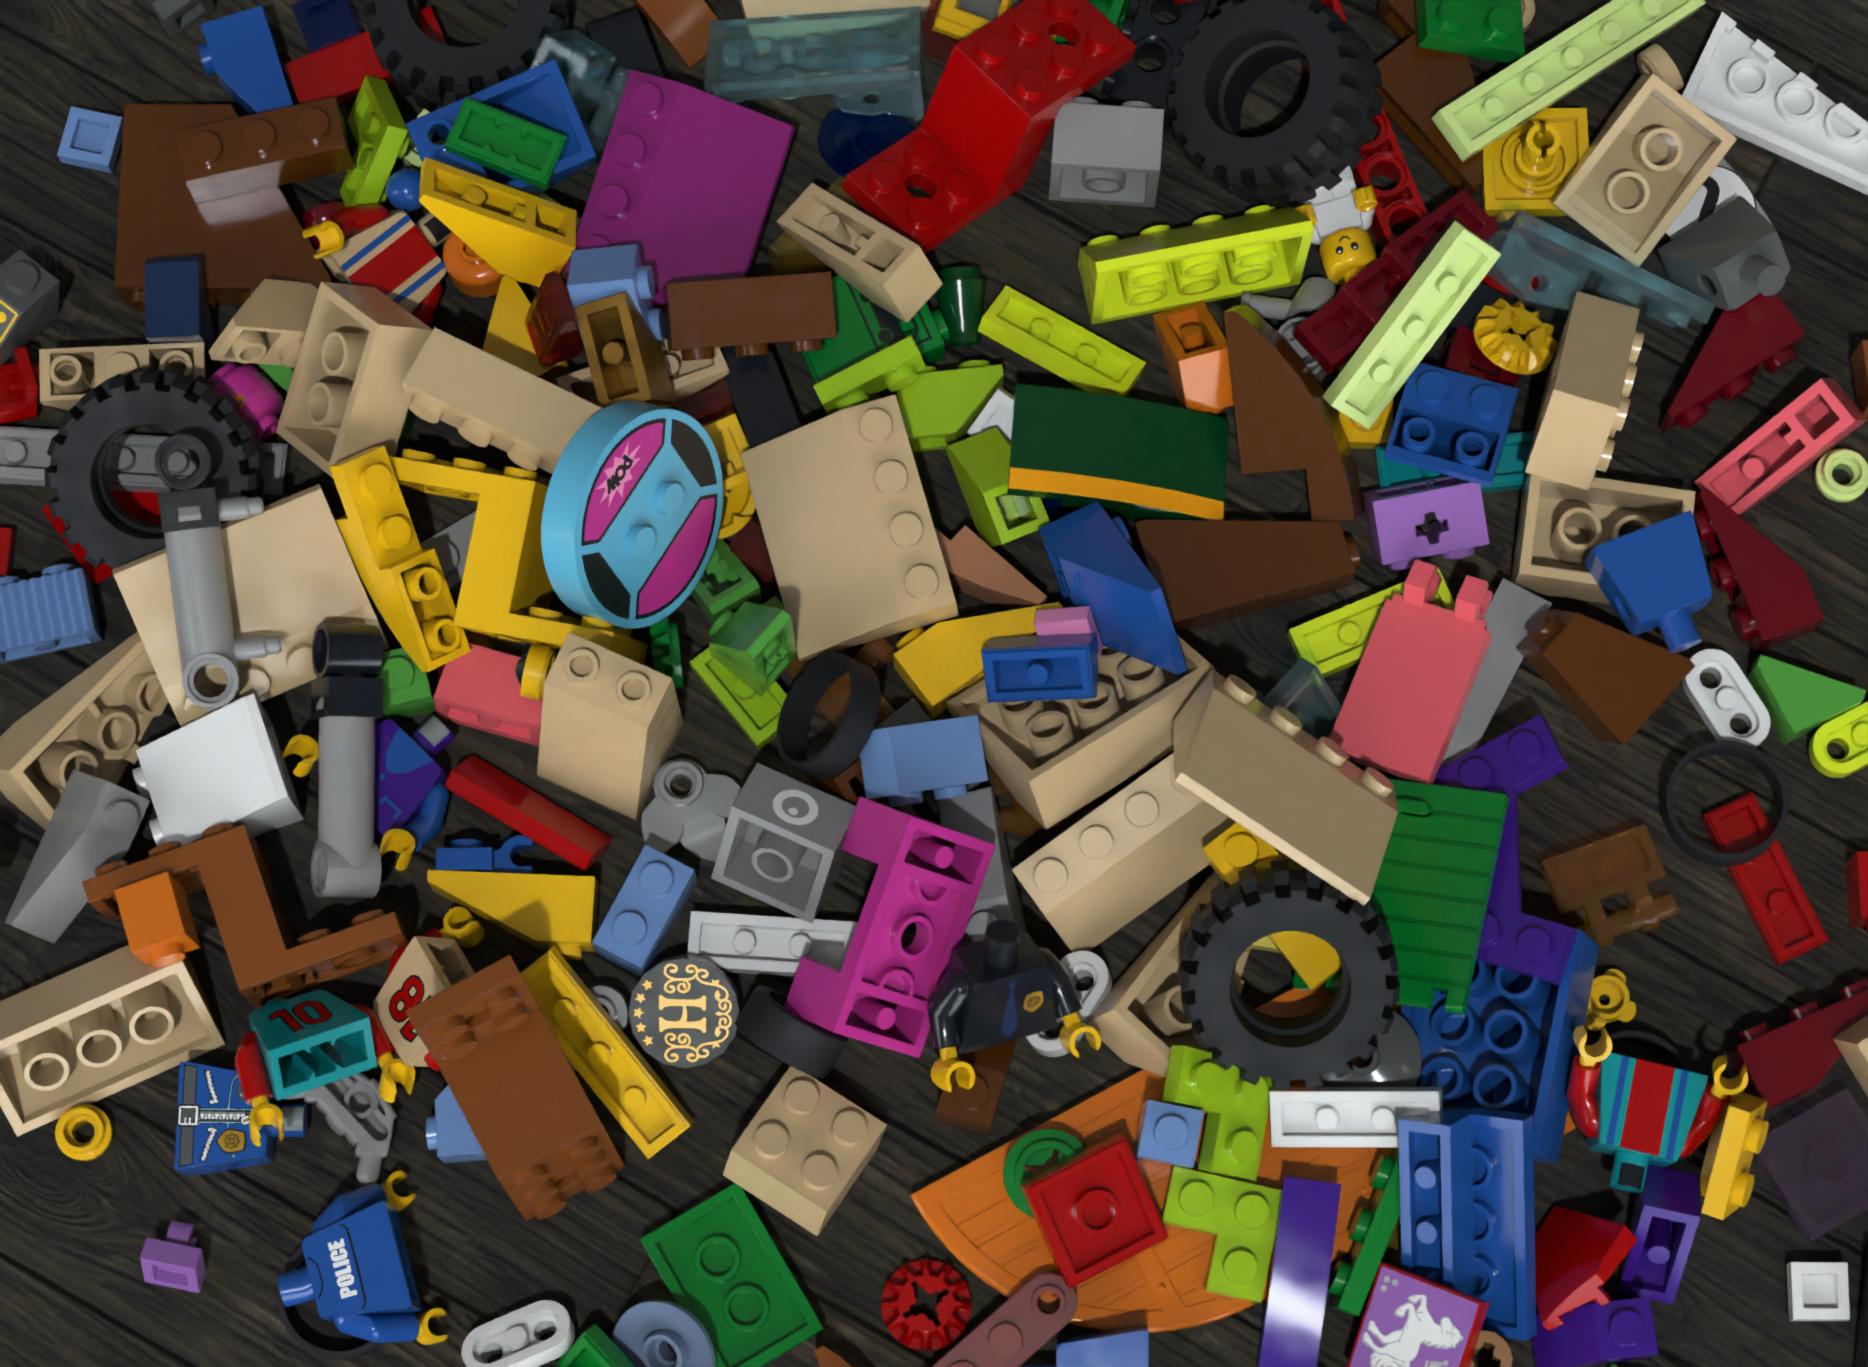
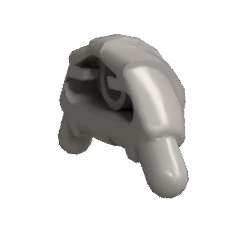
[285,1073,397,1186]

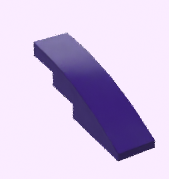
[1257,1176,1341,1367]

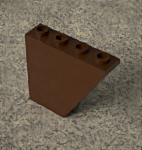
[114,104,333,311]

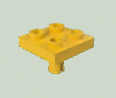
[1481,108,1589,217]

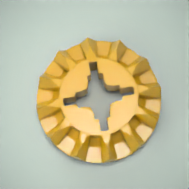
[1473,298,1559,375]

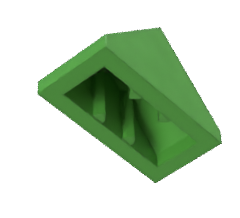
[691,539,763,626]
[1747,654,1866,745]

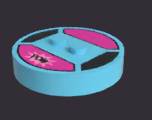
[541,400,723,629]

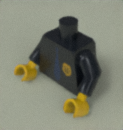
[927,920,1101,1092]

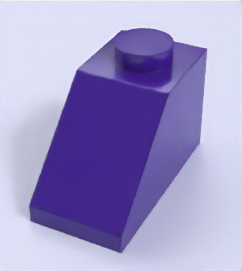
[1617,1164,1701,1304]
[1530,1296,1659,1367]

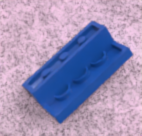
[1398,1108,1537,1341]

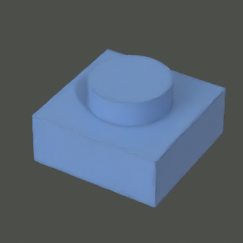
[57,106,123,173]

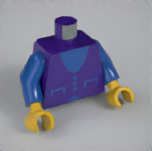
[281,715,455,871]

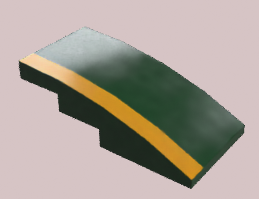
[1007,384,1229,520]

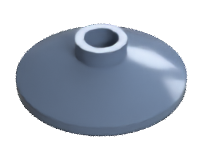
[612,1299,716,1367]

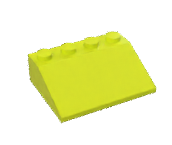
[1078,205,1314,325]

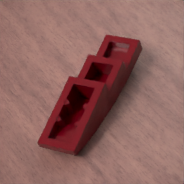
[1293,189,1500,375]

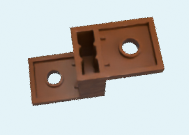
[82,822,411,1009]
[405,955,625,1221]

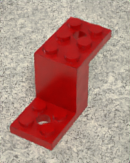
[842,0,1137,254]

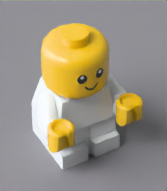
[1294,166,1378,285]

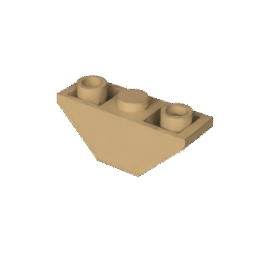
[208,279,319,368]
[39,342,206,410]

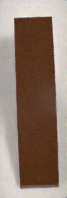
[1376,0,1483,200]
[1223,305,1365,521]

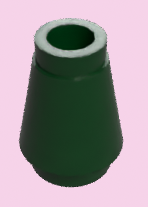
[935,266,986,347]

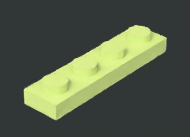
[1322,220,1502,430]

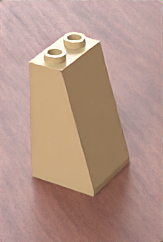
[537,632,684,821]

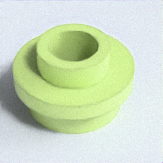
[1814,448,1868,502]

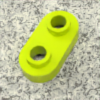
[1808,701,1868,778]

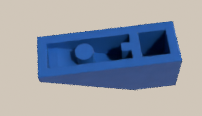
[197,5,295,115]

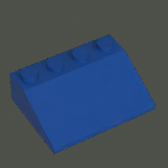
[1400,929,1599,1165]

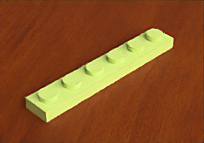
[1431,0,1706,162]

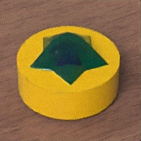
[515,643,556,701]

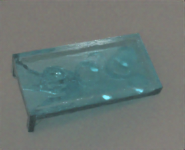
[704,6,925,122]
[1487,210,1716,329]

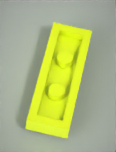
[977,285,1146,397]
[1287,567,1455,684]

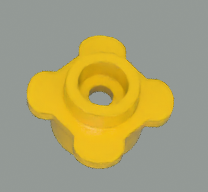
[1584,969,1636,1032]

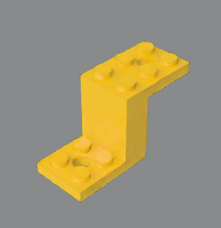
[389,449,648,665]

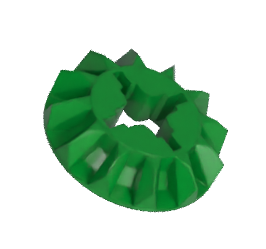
[650,616,684,691]
[1003,1129,1086,1218]

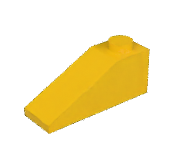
[419,157,577,291]
[893,602,1063,719]
[1202,822,1342,992]
[427,870,599,960]

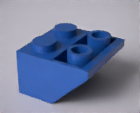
[1384,362,1519,487]

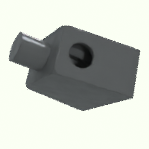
[1658,196,1791,311]

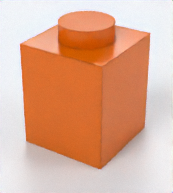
[114,871,201,967]

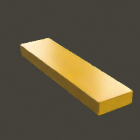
[521,946,694,1159]

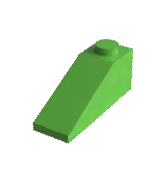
[708,602,797,697]

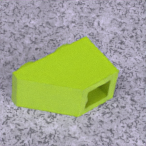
[895,360,1004,453]
[945,427,1050,547]

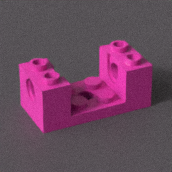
[784,796,996,1058]

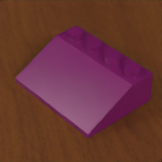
[564,70,795,313]

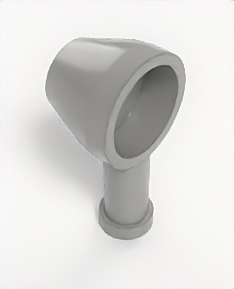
[1240,277,1338,321]

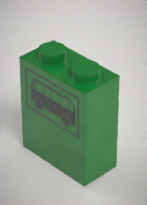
[801,275,950,384]

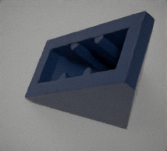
[145,256,215,357]

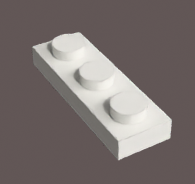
[687,911,858,977]
[1269,1087,1443,1148]

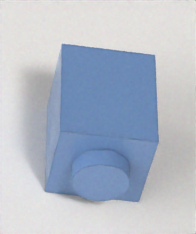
[1133,1100,1204,1169]

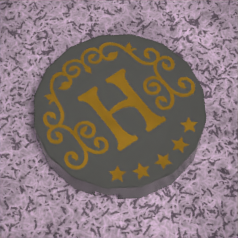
[628,954,742,1068]

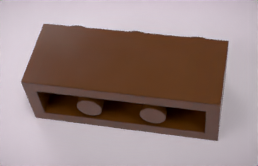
[175,97,354,204]
[662,271,836,361]

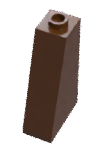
[1132,520,1361,634]

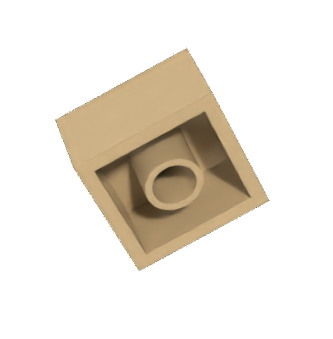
[723,1066,887,1236]

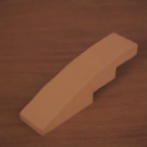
[934,525,1047,610]

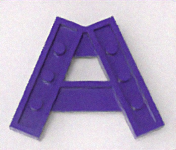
[1403,714,1578,986]

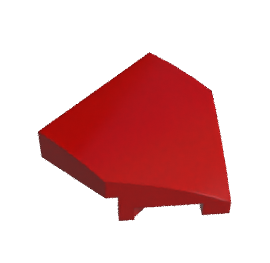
[1535,1206,1638,1331]

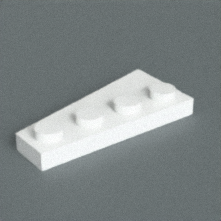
[1682,12,1868,195]

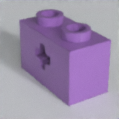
[1362,476,1490,570]

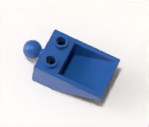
[386,59,598,212]
[1038,501,1188,675]

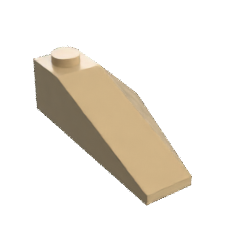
[0,631,169,830]
[1086,871,1253,1078]

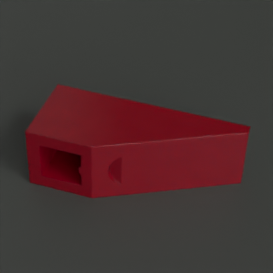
[1659,294,1805,434]
[1693,489,1824,654]
[1726,978,1868,1111]

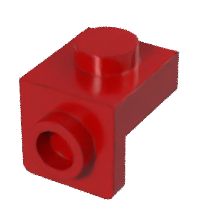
[0,346,40,424]

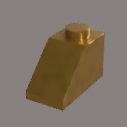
[574,292,675,408]

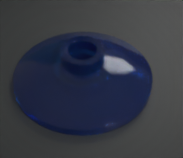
[817,102,915,179]

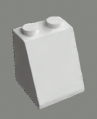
[132,693,304,846]

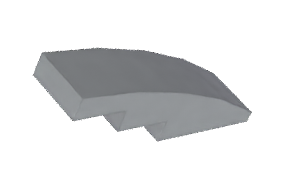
[1396,578,1552,782]

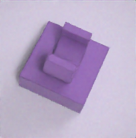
[140,1220,206,1293]

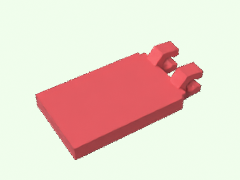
[1329,559,1493,785]

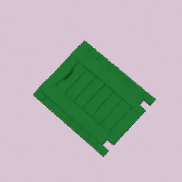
[1293,779,1510,1015]

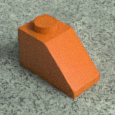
[1152,301,1234,415]

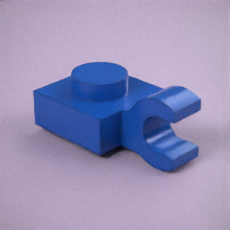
[436,835,535,874]

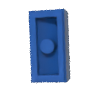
[981,633,1098,703]

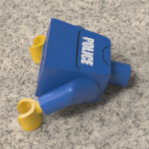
[277,1171,449,1345]

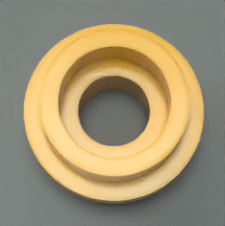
[55,1104,113,1161]

